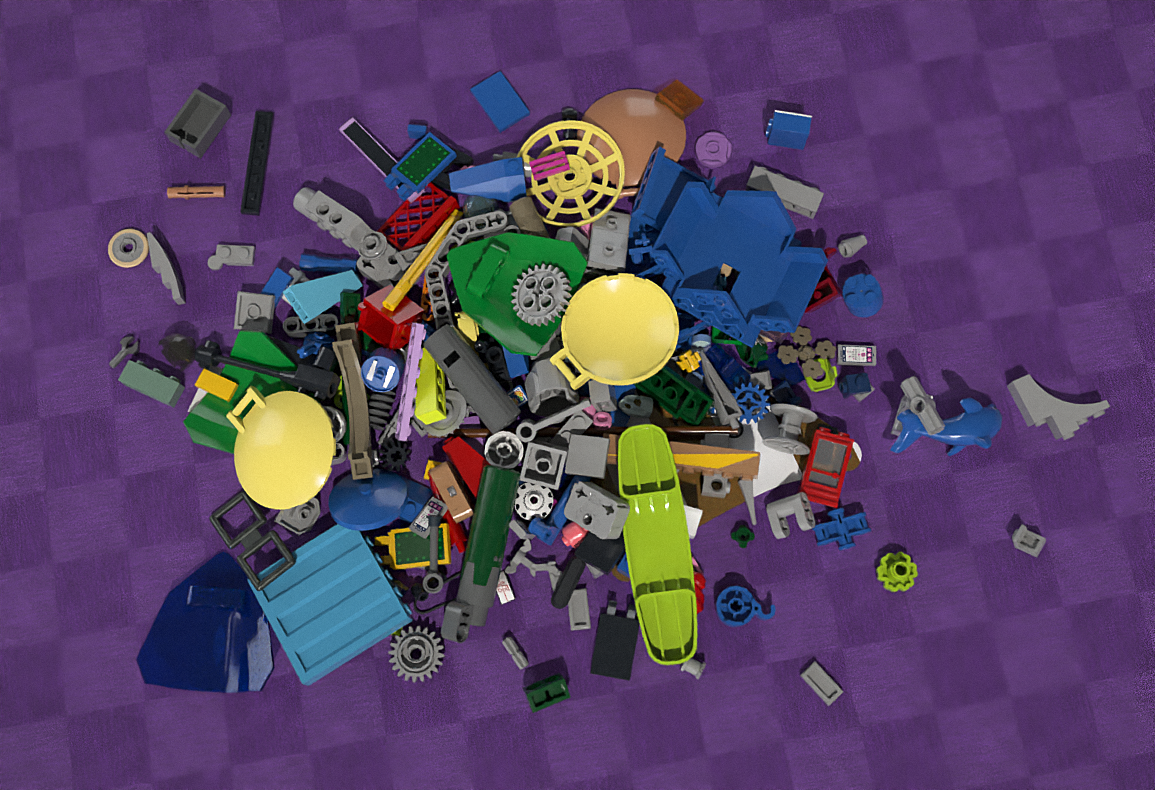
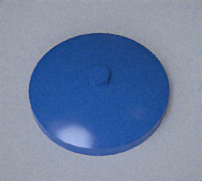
[328,468,408,531]

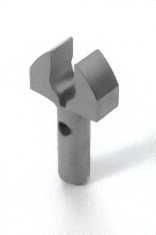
[109,336,140,368]

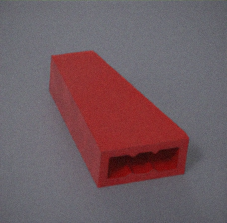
[442,436,491,500]

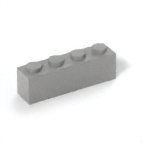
[745,166,824,219]

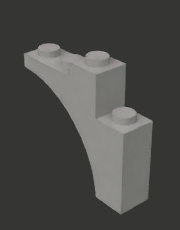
[1007,374,1110,440]

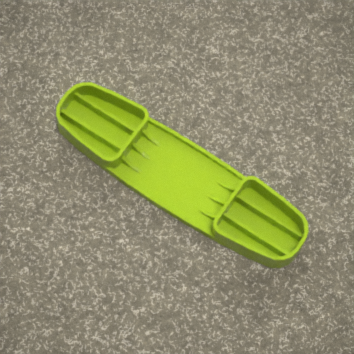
[618,424,697,665]

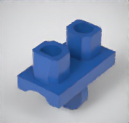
[627,233,655,265]

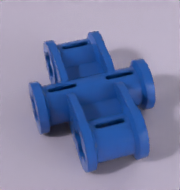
[812,508,872,551]

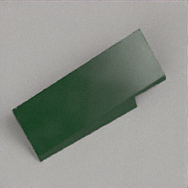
[633,365,715,426]

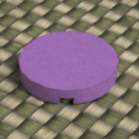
[695,132,732,168]

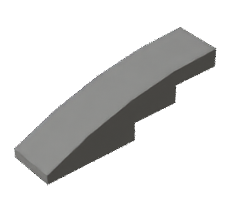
[147,232,186,305]

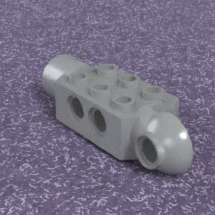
[293,187,387,260]

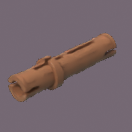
[167,185,226,200]

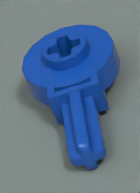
[297,332,335,358]

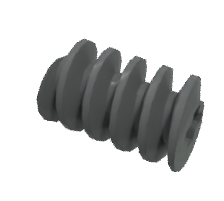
[368,390,396,431]

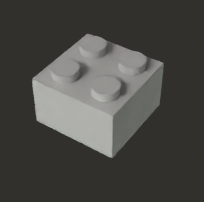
[520,439,569,490]

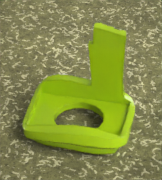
[805,358,838,392]

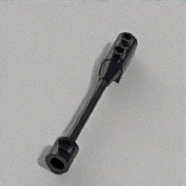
[195,340,341,401]

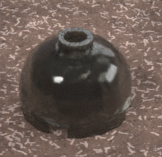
[158,333,196,371]

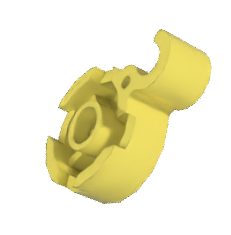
[454,311,479,357]

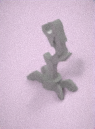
[505,539,562,591]

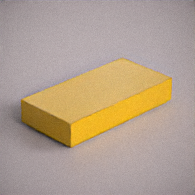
[195,369,239,402]

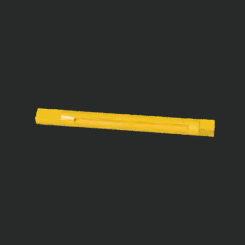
[382,209,463,311]

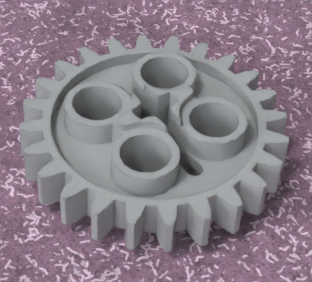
[511,264,572,327]

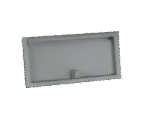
[587,208,631,274]

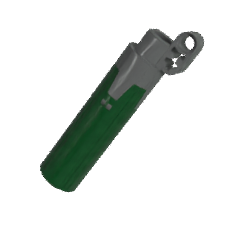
[441,465,521,643]

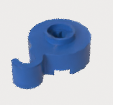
[715,586,776,627]

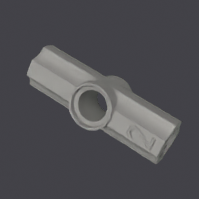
[901,376,945,435]

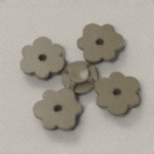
[777,326,836,379]

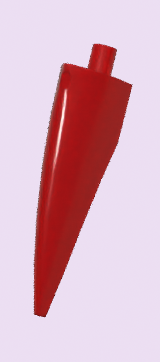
[428,472,468,554]

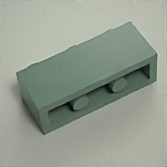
[118,360,185,408]

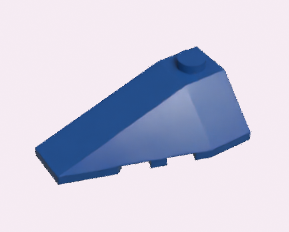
[449,157,527,203]

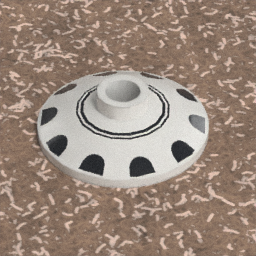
[514,482,553,521]

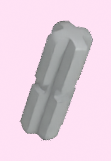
[502,636,528,669]

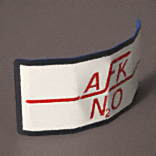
[496,570,516,605]

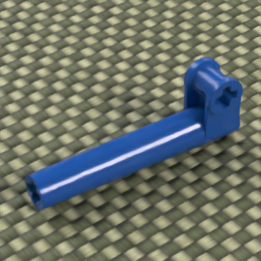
[528,475,592,546]

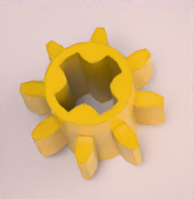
[676,349,702,373]

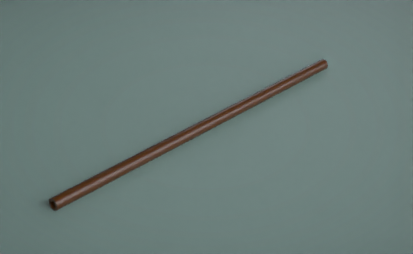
[428,426,738,438]

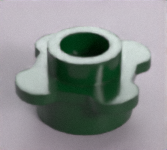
[731,525,755,548]

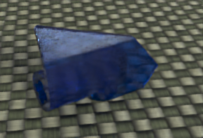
[693,343,751,390]

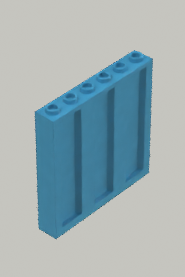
[247,524,413,686]

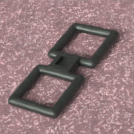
[209,490,296,591]

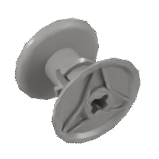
[762,404,818,455]

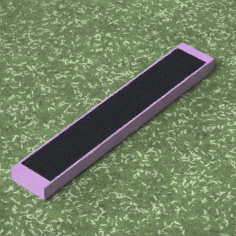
[339,117,425,203]

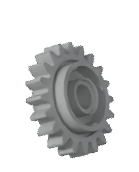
[388,626,445,683]

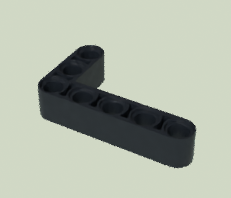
[268,336,341,376]

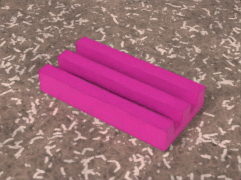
[529,151,570,181]

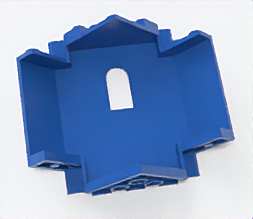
[650,182,828,348]

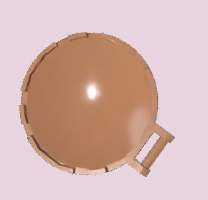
[577,89,686,199]

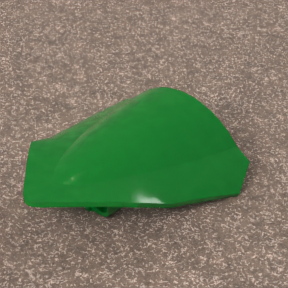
[447,233,588,356]
[183,330,321,454]

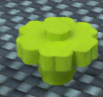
[876,552,918,592]

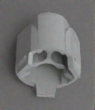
[525,356,579,424]

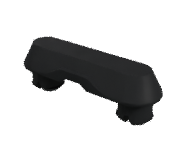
[551,556,586,609]

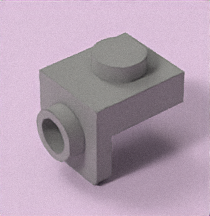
[1012,524,1046,557]

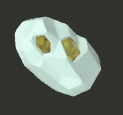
[618,395,653,419]

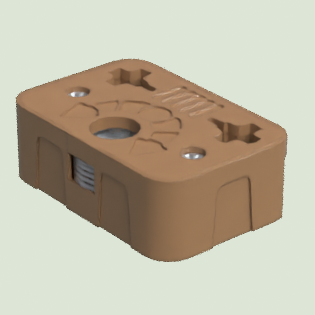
[429,461,475,523]

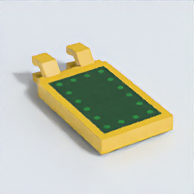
[374,523,452,570]

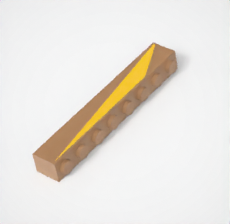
[603,433,761,481]

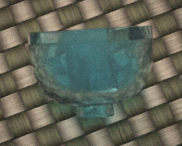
[463,195,500,229]

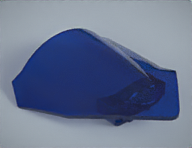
[136,552,275,693]

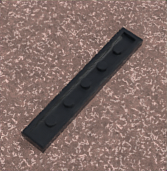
[240,111,275,216]

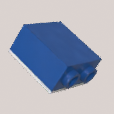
[765,110,812,150]

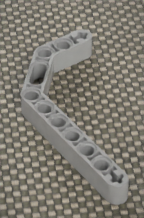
[425,211,509,393]

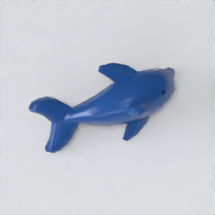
[890,398,1003,456]

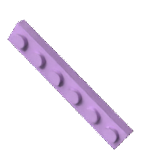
[395,322,426,441]

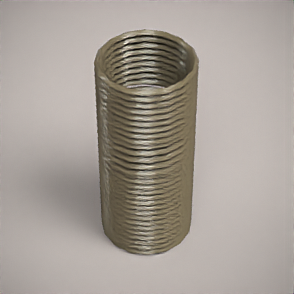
[509,197,550,238]

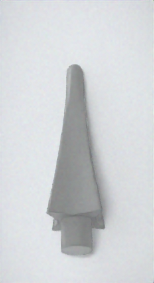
[738,480,757,525]

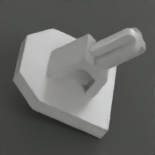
[275,497,320,535]

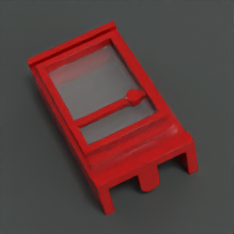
[797,427,854,508]

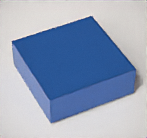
[407,124,428,139]

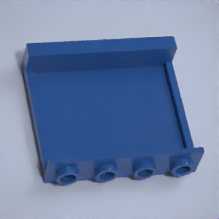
[631,147,716,231]

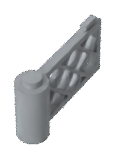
[516,397,591,442]

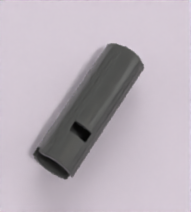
[423,324,521,434]

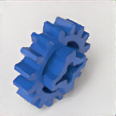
[731,381,771,424]

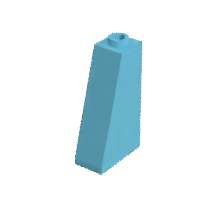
[283,270,363,324]

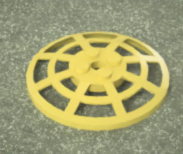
[517,120,625,228]

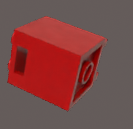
[356,284,424,351]

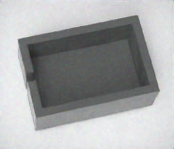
[164,89,231,159]

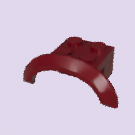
[805,247,843,313]

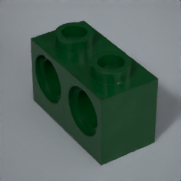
[522,673,571,713]

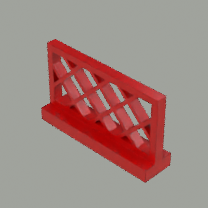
[377,183,460,251]

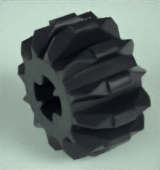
[378,438,411,471]

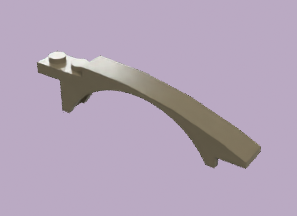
[332,323,373,480]

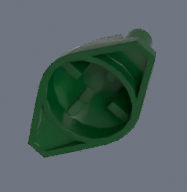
[735,337,768,368]

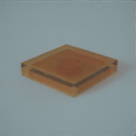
[655,79,704,121]

